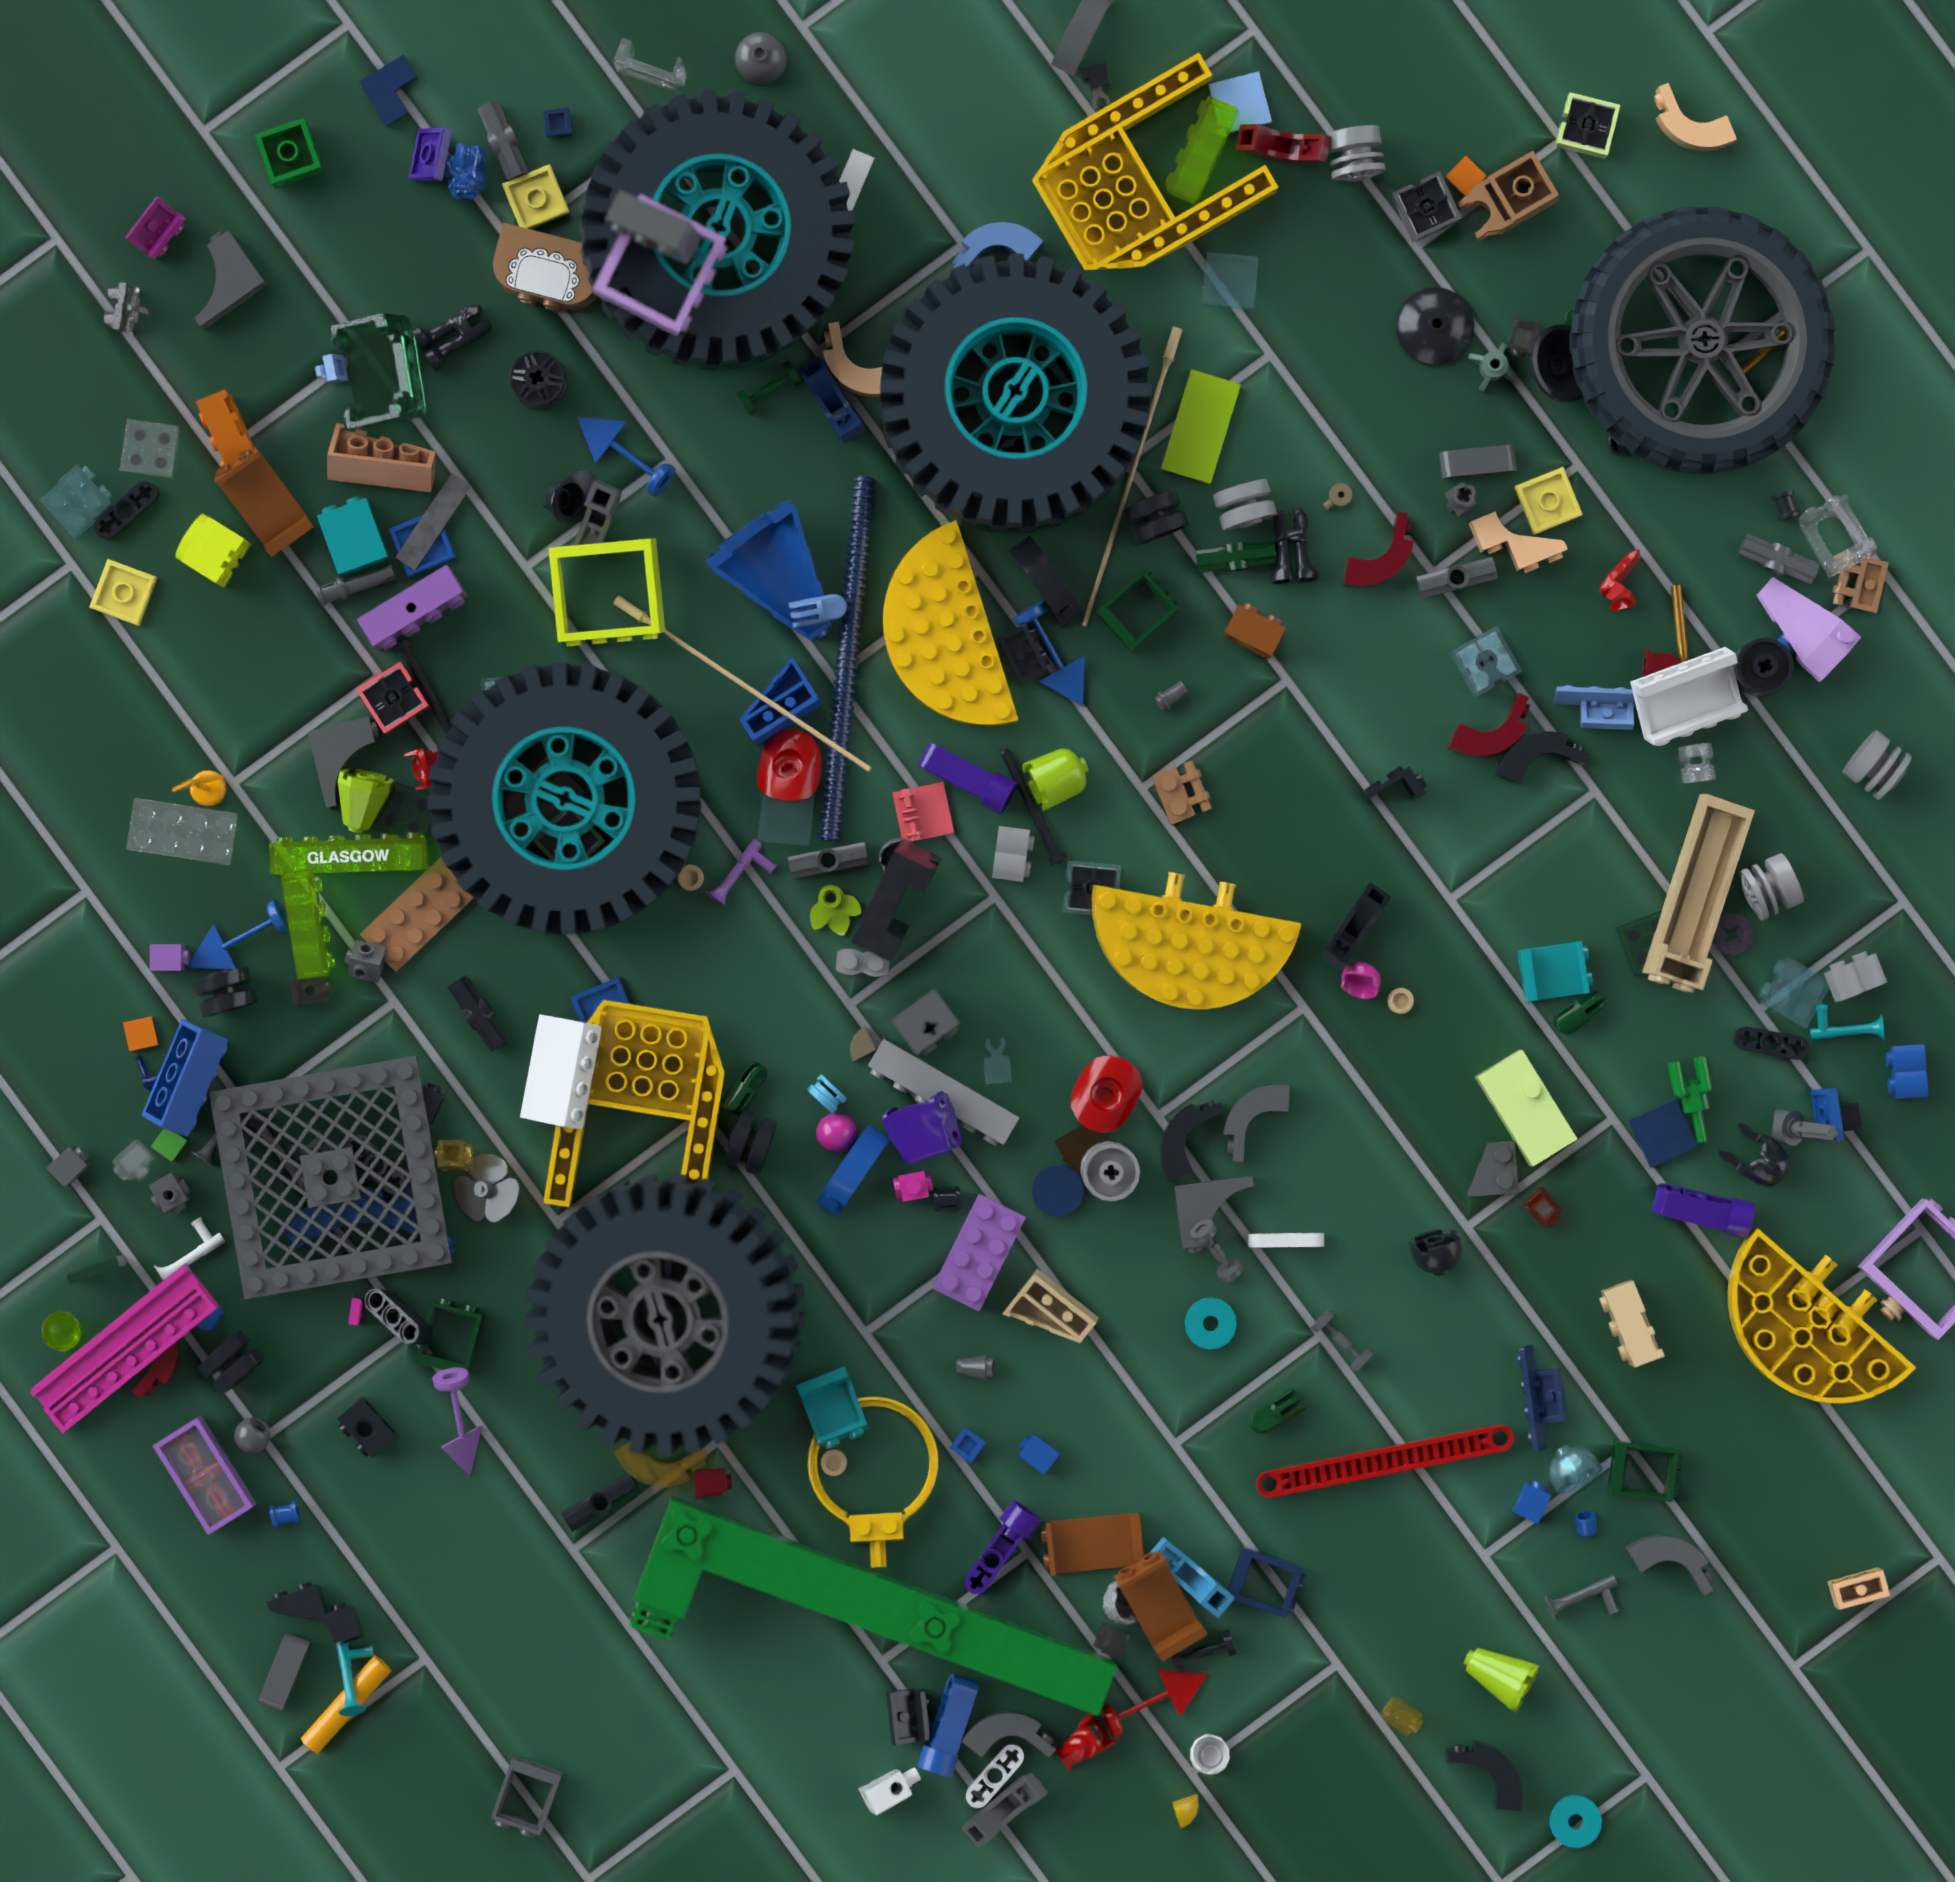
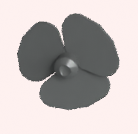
[454,1154,520,1222]

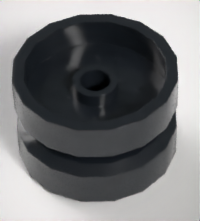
[1123,490,1189,546]
[1733,637,1794,697]
[192,967,258,1018]
[724,1110,778,1176]
[198,1330,266,1396]

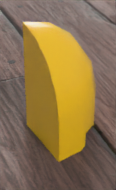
[1172,1794,1199,1829]

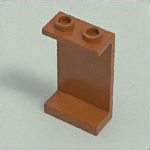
[214,447,314,557]
[1041,1512,1144,1576]
[1114,1550,1207,1662]

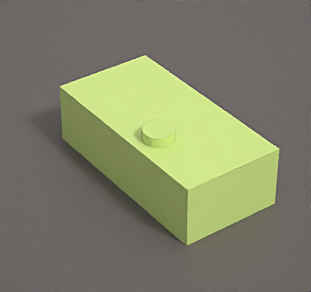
[1475,1050,1577,1167]

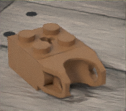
[1457,151,1559,241]

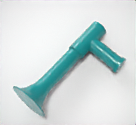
[1810,1004,1885,1041]
[337,1643,374,1716]

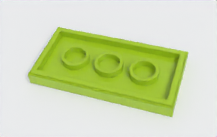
[1161,369,1241,485]

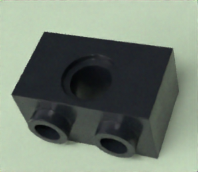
[337,1396,398,1458]

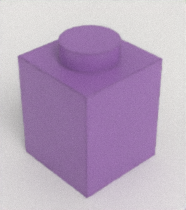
[150,944,190,971]

